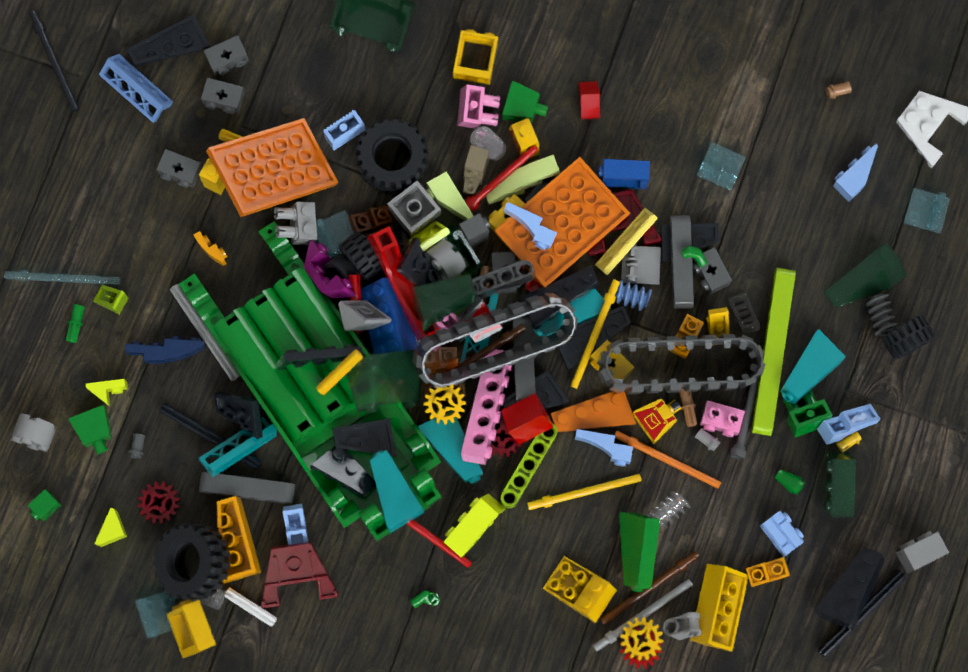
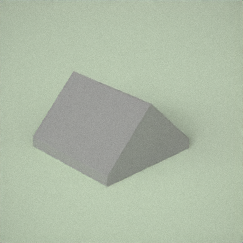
[339,300,392,331]

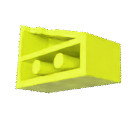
[444,493,506,557]

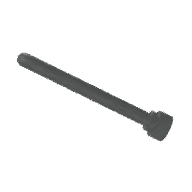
[730,376,760,460]

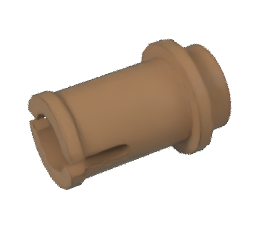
[826,81,851,99]

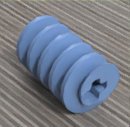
[615,279,652,311]

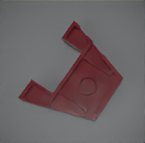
[588,190,662,256]
[261,542,338,608]

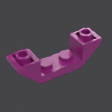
[304,240,356,298]

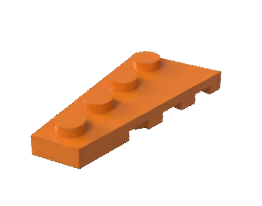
[550,391,636,432]

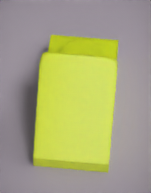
[86,379,128,407]

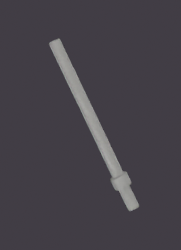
[592,579,693,652]

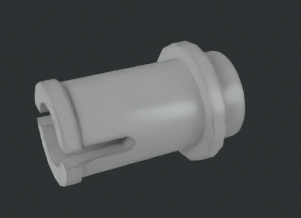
[695,428,720,451]

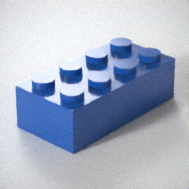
[361,278,418,363]

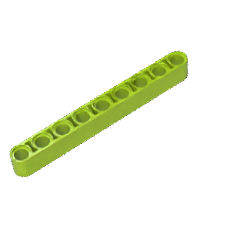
[751,268,796,436]

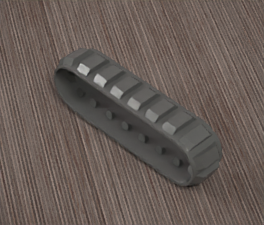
[412,293,578,388]
[597,334,766,394]

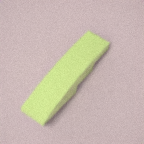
[483,155,560,205]

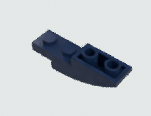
[125,336,205,364]

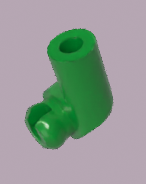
[681,246,708,267]
[410,591,440,609]

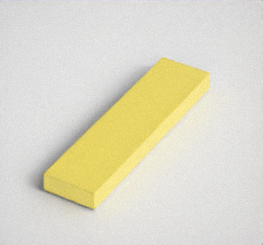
[595,208,658,275]

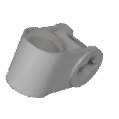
[663,612,702,640]

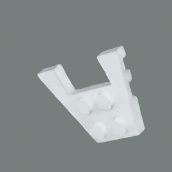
[896,91,968,168]

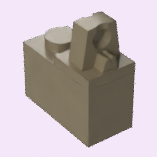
[463,145,489,195]

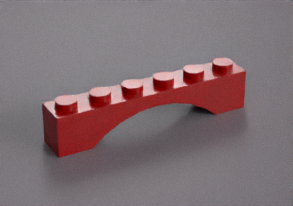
[367,226,439,341]

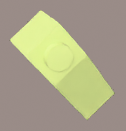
[426,172,473,221]

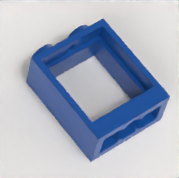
[598,159,650,189]

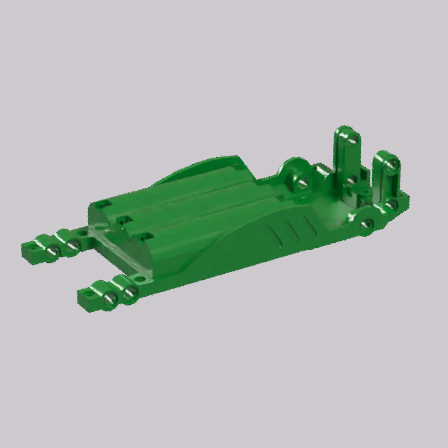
[179,221,442,542]

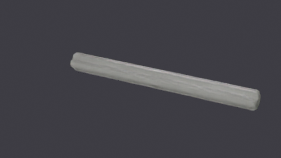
[170,284,240,381]

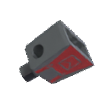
[456,296,502,343]

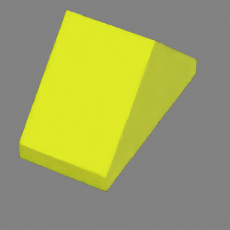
[95,508,127,547]

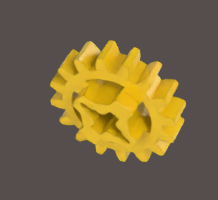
[423,384,466,425]
[620,617,663,661]

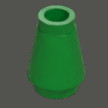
[775,469,805,495]

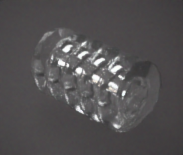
[470,126,506,160]
[647,491,691,533]

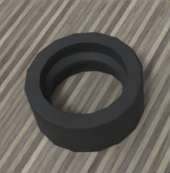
[324,256,358,280]

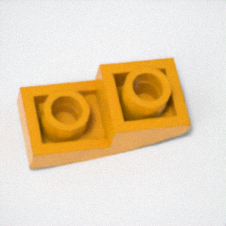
[193,231,227,266]
[669,314,704,359]
[746,557,790,587]

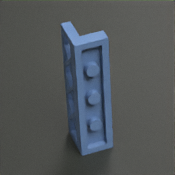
[99,54,173,123]

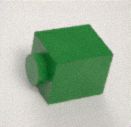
[28,489,61,522]

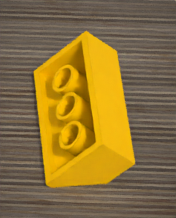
[690,564,748,652]

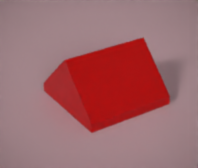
[501,393,554,444]

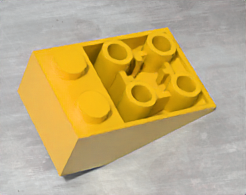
[543,556,617,623]

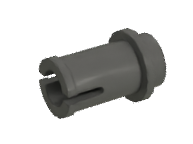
[128,434,145,459]

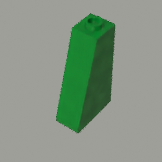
[619,512,660,592]

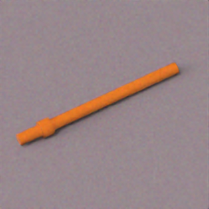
[614,431,721,489]

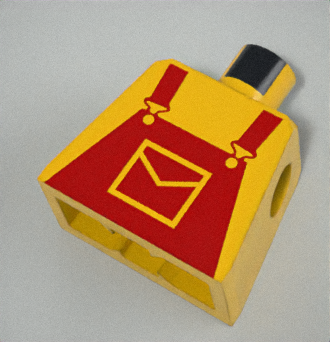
[509,118,540,158]
[633,399,681,444]

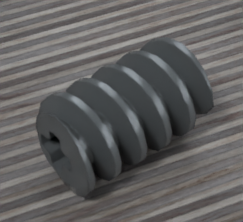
[865,294,897,336]

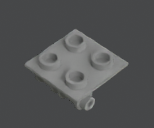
[621,244,661,285]

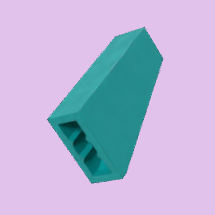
[532,288,611,337]
[780,330,846,405]
[418,410,483,484]
[370,450,424,533]

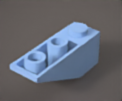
[833,144,878,202]

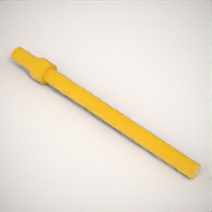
[570,279,620,389]
[527,474,641,510]

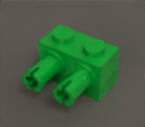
[783,389,832,438]

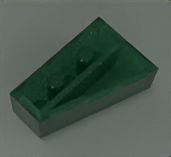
[413,274,475,332]
[825,452,856,517]

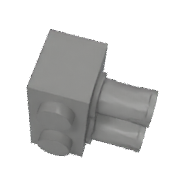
[274,202,317,245]

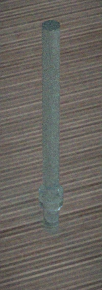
[5,270,120,285]

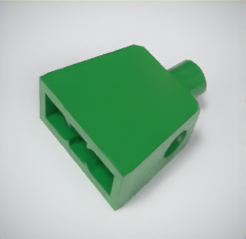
[502,81,548,123]
[68,405,112,455]

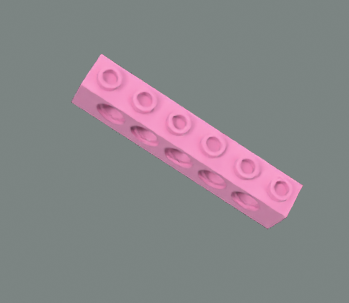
[461,349,513,465]

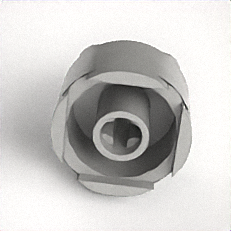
[426,239,466,284]
[11,414,57,452]

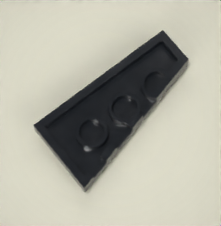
[558,305,631,371]
[277,345,362,370]

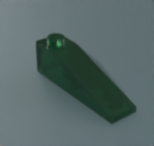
[824,243,907,307]

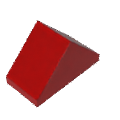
[578,81,600,119]

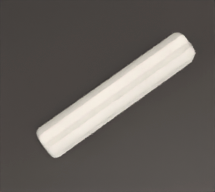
[224,588,277,626]

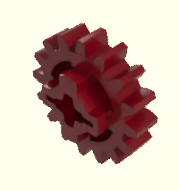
[482,418,522,458]
[138,481,181,524]

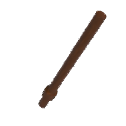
[425,324,526,393]
[599,551,699,625]

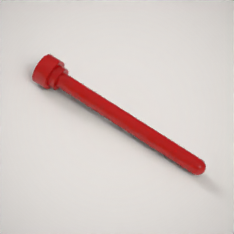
[464,145,538,212]
[406,520,471,567]

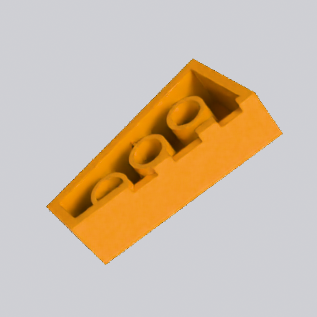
[217,496,261,584]

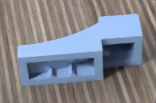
[503,202,557,250]
[817,404,880,445]
[575,429,633,466]
[283,504,308,545]

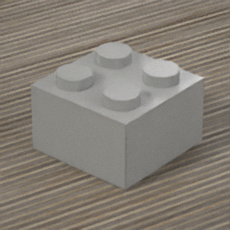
[387,181,441,238]
[896,531,949,573]

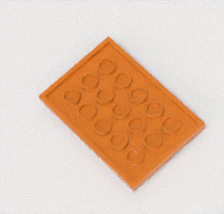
[206,118,338,217]
[494,157,630,288]

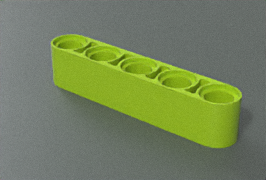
[501,423,557,509]

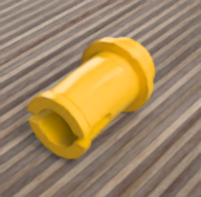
[836,431,862,453]

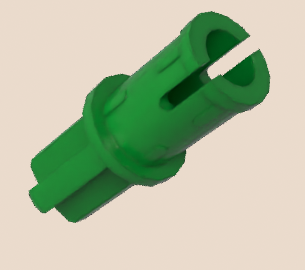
[66,304,85,343]

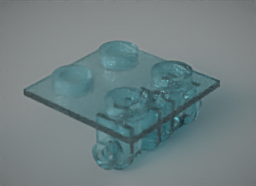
[697,142,746,191]
[904,188,950,234]
[316,210,354,258]
[135,592,176,638]

